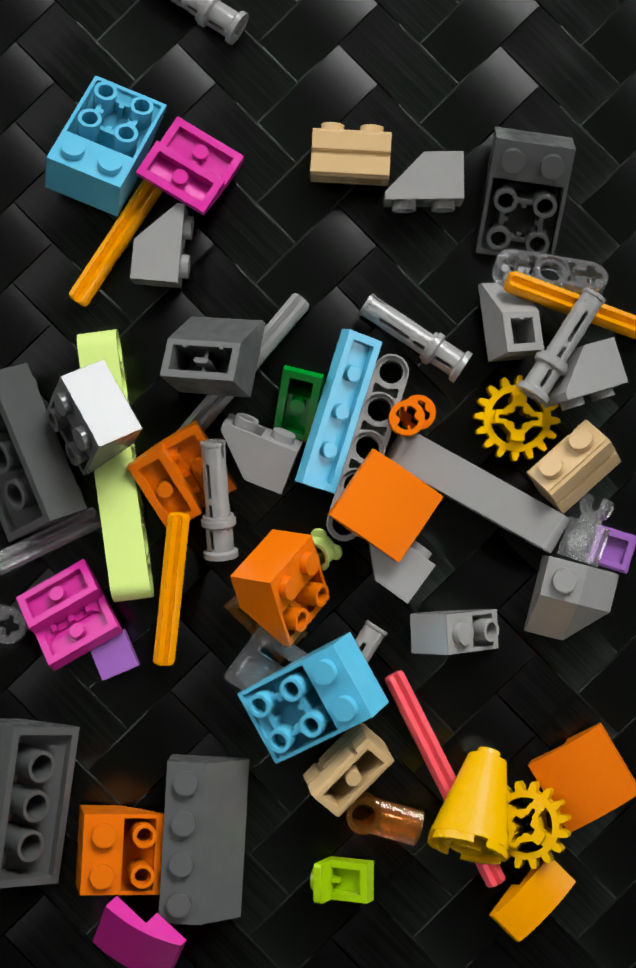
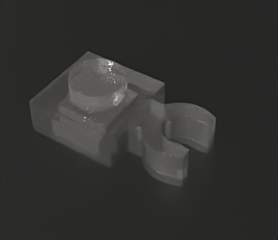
[557,493,613,567]

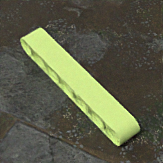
[77,329,154,603]

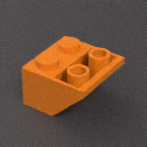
[230,529,330,647]
[75,805,164,896]

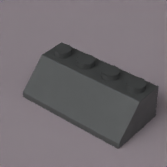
[0,363,87,542]
[0,718,80,888]
[159,754,250,925]

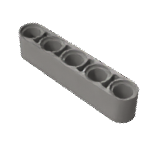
[326,354,409,541]
[385,426,570,554]

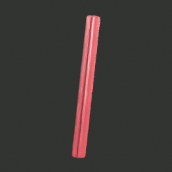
[385,670,505,888]

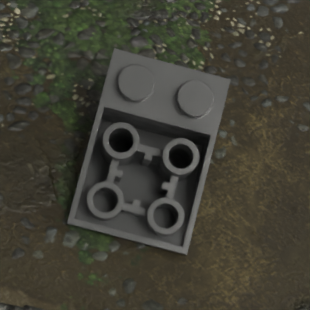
[476,126,576,264]

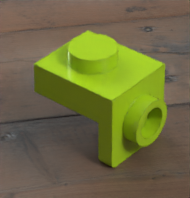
[310,856,374,904]

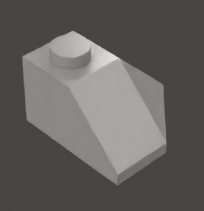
[524,555,619,641]

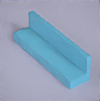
[295,329,382,494]

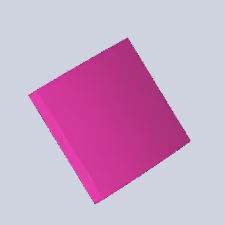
[136,116,244,216]
[16,559,123,671]
[93,896,186,968]

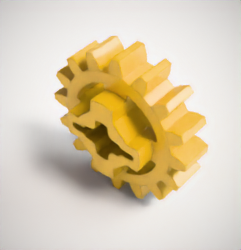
[473,375,560,462]
[502,780,571,869]

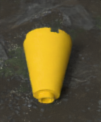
[427,747,508,865]

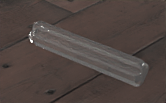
[0,507,101,575]

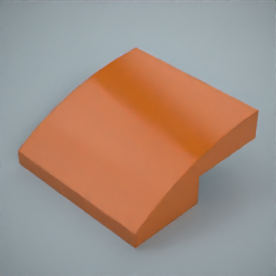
[127,420,237,528]
[327,449,443,563]
[528,722,636,832]

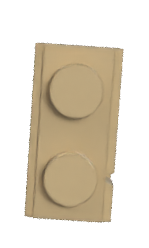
[310,122,392,186]
[527,419,621,514]
[303,723,395,817]

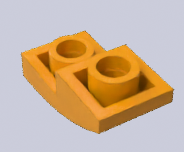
[489,857,576,942]

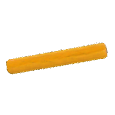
[69,180,163,307]
[504,271,636,340]
[153,512,190,666]

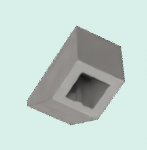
[383,151,464,213]
[130,203,194,288]
[478,282,544,362]
[543,337,628,411]
[221,413,303,494]
[368,540,436,604]
[410,609,499,655]

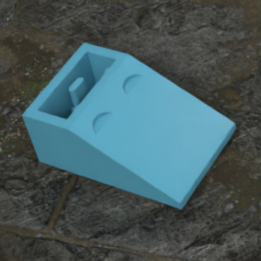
[45,75,167,217]
[237,632,389,764]

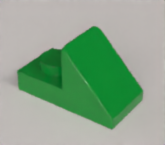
[273,365,325,442]

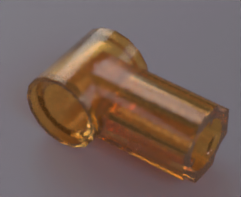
[344,791,424,846]

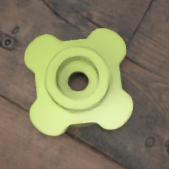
[311,528,343,571]

